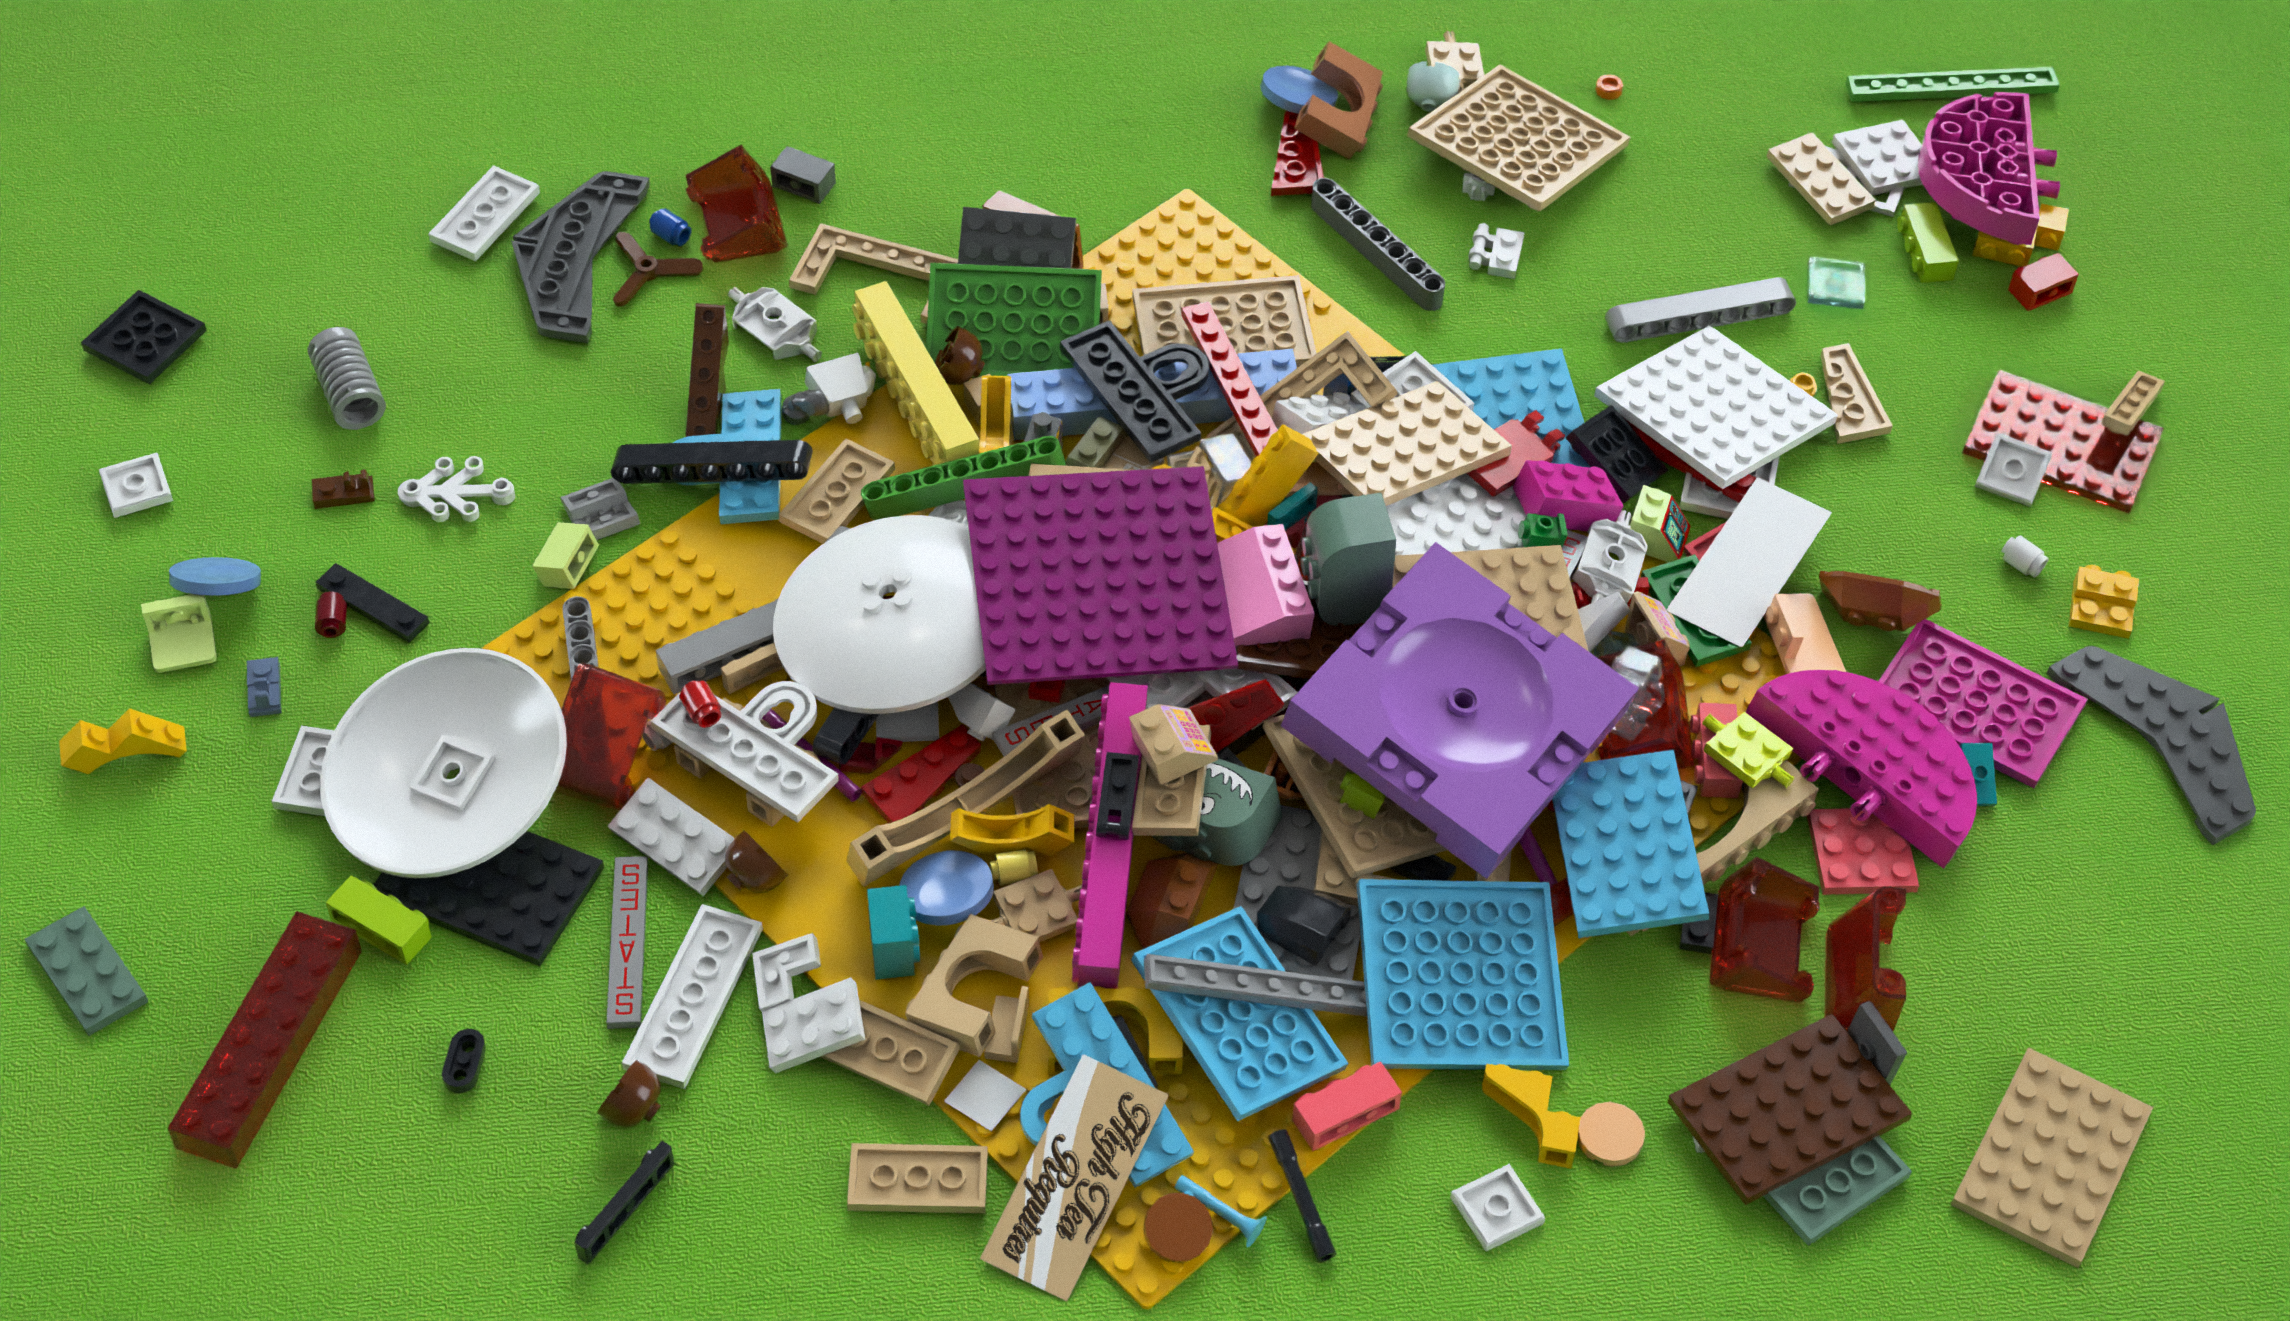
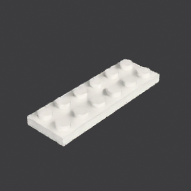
[622,904,763,1089]

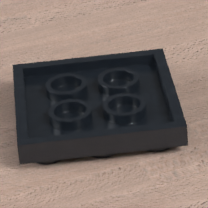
[81,290,207,385]
[1565,405,1668,504]

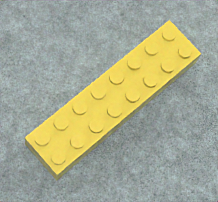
[852,281,979,466]

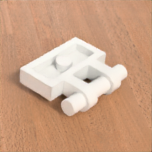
[1468,223,1524,279]

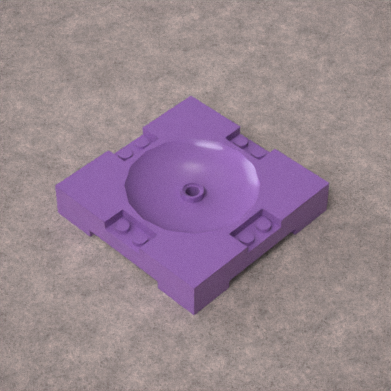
[1281,542,1639,879]

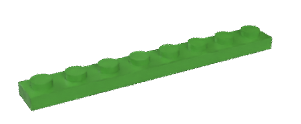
[1845,67,2060,102]

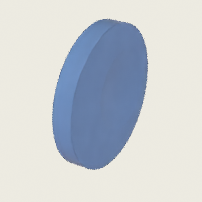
[1261,66,1338,114]
[169,557,261,595]
[899,850,994,925]

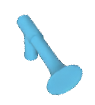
[1174,1175,1267,1247]

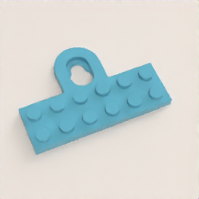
[673,389,782,524]
[1020,982,1194,1188]

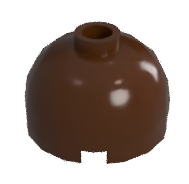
[934,326,985,385]
[725,830,788,893]
[597,1059,661,1128]

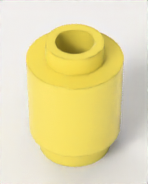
[989,849,1038,886]

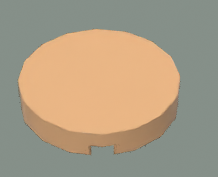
[1577,1102,1645,1167]

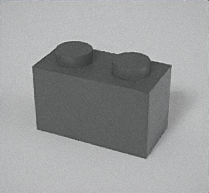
[770,146,836,204]

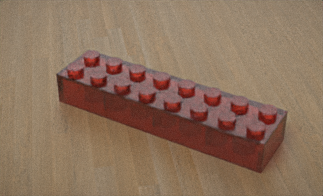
[167,911,362,1169]

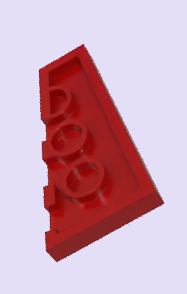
[1271,111,1324,196]
[1188,679,1284,753]
[861,724,981,824]

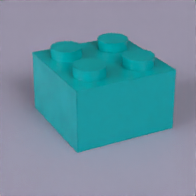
[867,885,920,980]

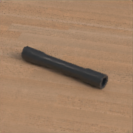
[1268,1129,1337,1262]

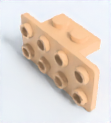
[1763,594,1846,674]

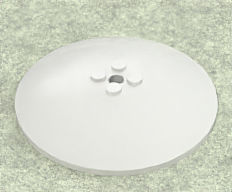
[773,515,986,714]
[320,648,567,878]

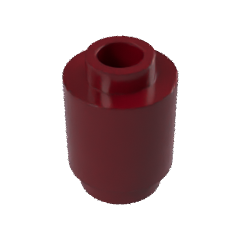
[315,592,347,638]

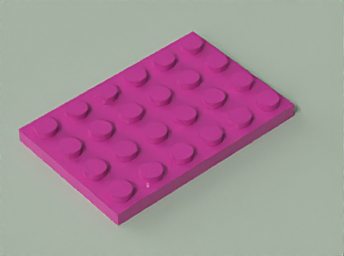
[1879,619,2088,788]

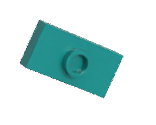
[1267,482,1318,531]
[1959,743,1997,806]

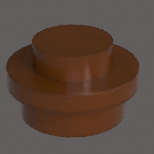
[955,763,985,788]

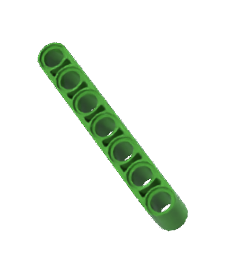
[861,436,1066,520]

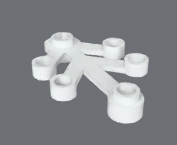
[398,456,515,522]

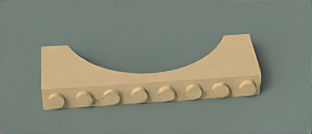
[846,709,1085,887]
[1626,760,1818,936]

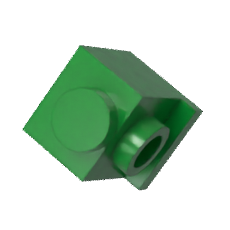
[1518,513,1568,548]

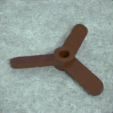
[613,232,703,307]

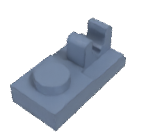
[247,657,282,717]

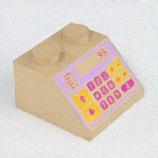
[1624,591,1690,675]
[1129,704,1218,786]

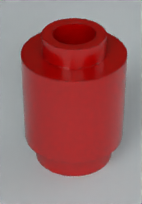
[679,681,722,728]

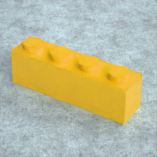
[1217,424,1319,527]

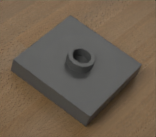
[1847,1001,1907,1085]

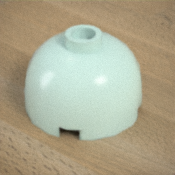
[1407,61,1460,112]

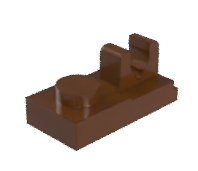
[312,469,375,509]

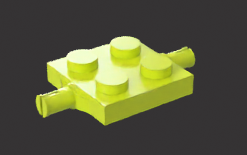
[1702,712,1794,788]

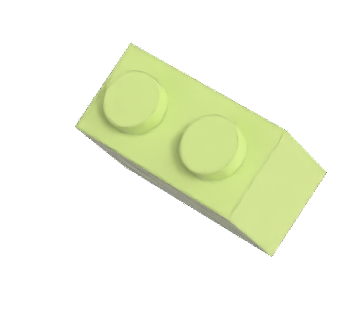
[532,522,599,589]

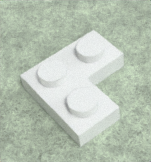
[753,933,821,1011]

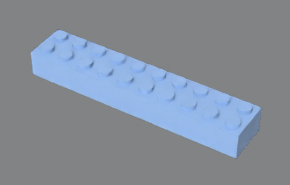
[1007,349,1297,440]

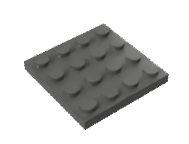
[958,207,1077,269]

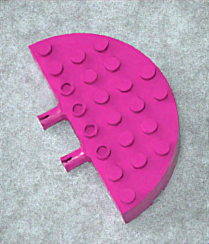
[1918,92,2060,245]
[1745,669,1977,869]

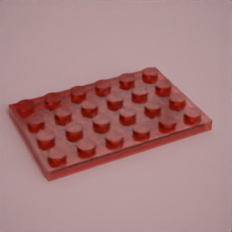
[1962,370,2164,514]

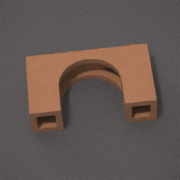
[1294,41,1383,159]

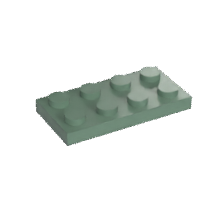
[25,906,149,1036]
[1764,1135,1912,1246]

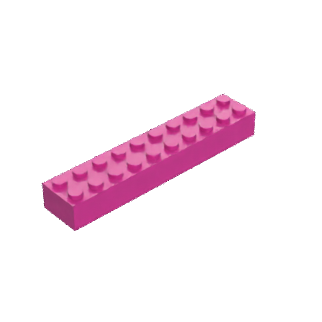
[1072,682,1148,989]

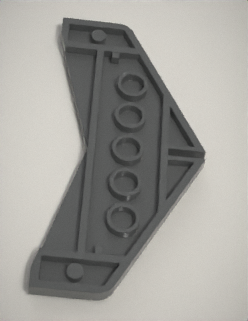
[511,171,650,343]
[2047,646,2256,845]

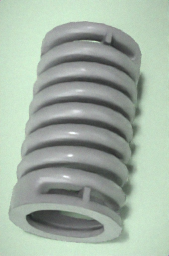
[308,327,386,430]

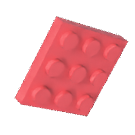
[1807,808,1919,895]

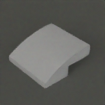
[560,478,640,540]
[876,701,939,742]

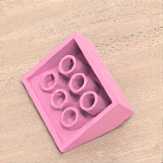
[1217,524,1315,647]

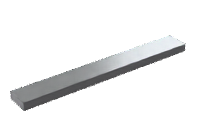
[1144,954,1367,1016]

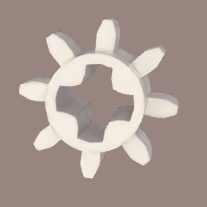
[1462,172,1495,201]

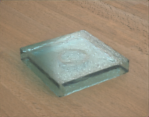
[1807,257,1865,309]

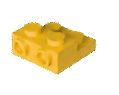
[2069,565,2139,639]

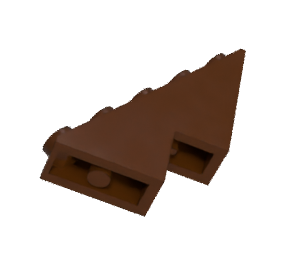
[685,303,729,437]

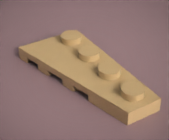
[1821,343,1893,444]

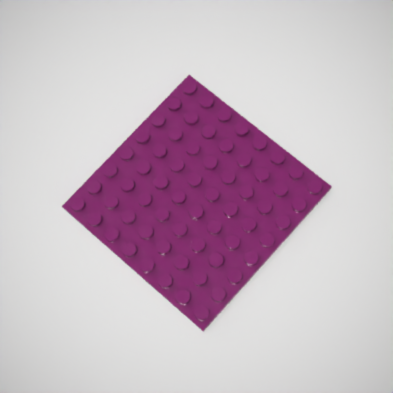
[963,466,1238,685]

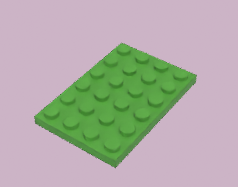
[926,263,1102,378]

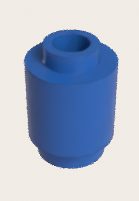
[649,208,692,246]

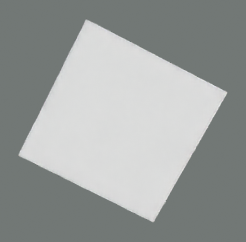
[944,1060,1026,1131]

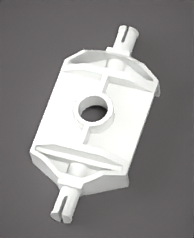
[728,287,822,362]
[1572,510,1648,603]

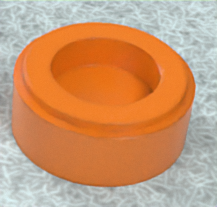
[1596,74,1623,100]

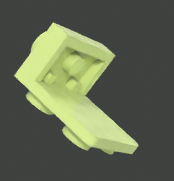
[141,594,217,673]

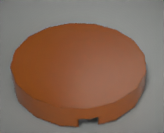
[1143,1193,1213,1263]

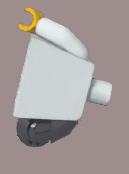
[782,353,876,425]

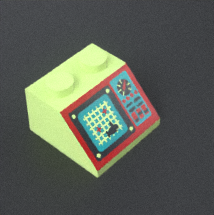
[1629,485,1691,562]

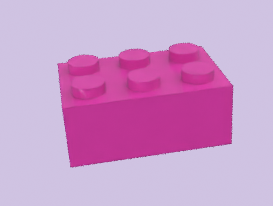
[1512,460,1624,531]

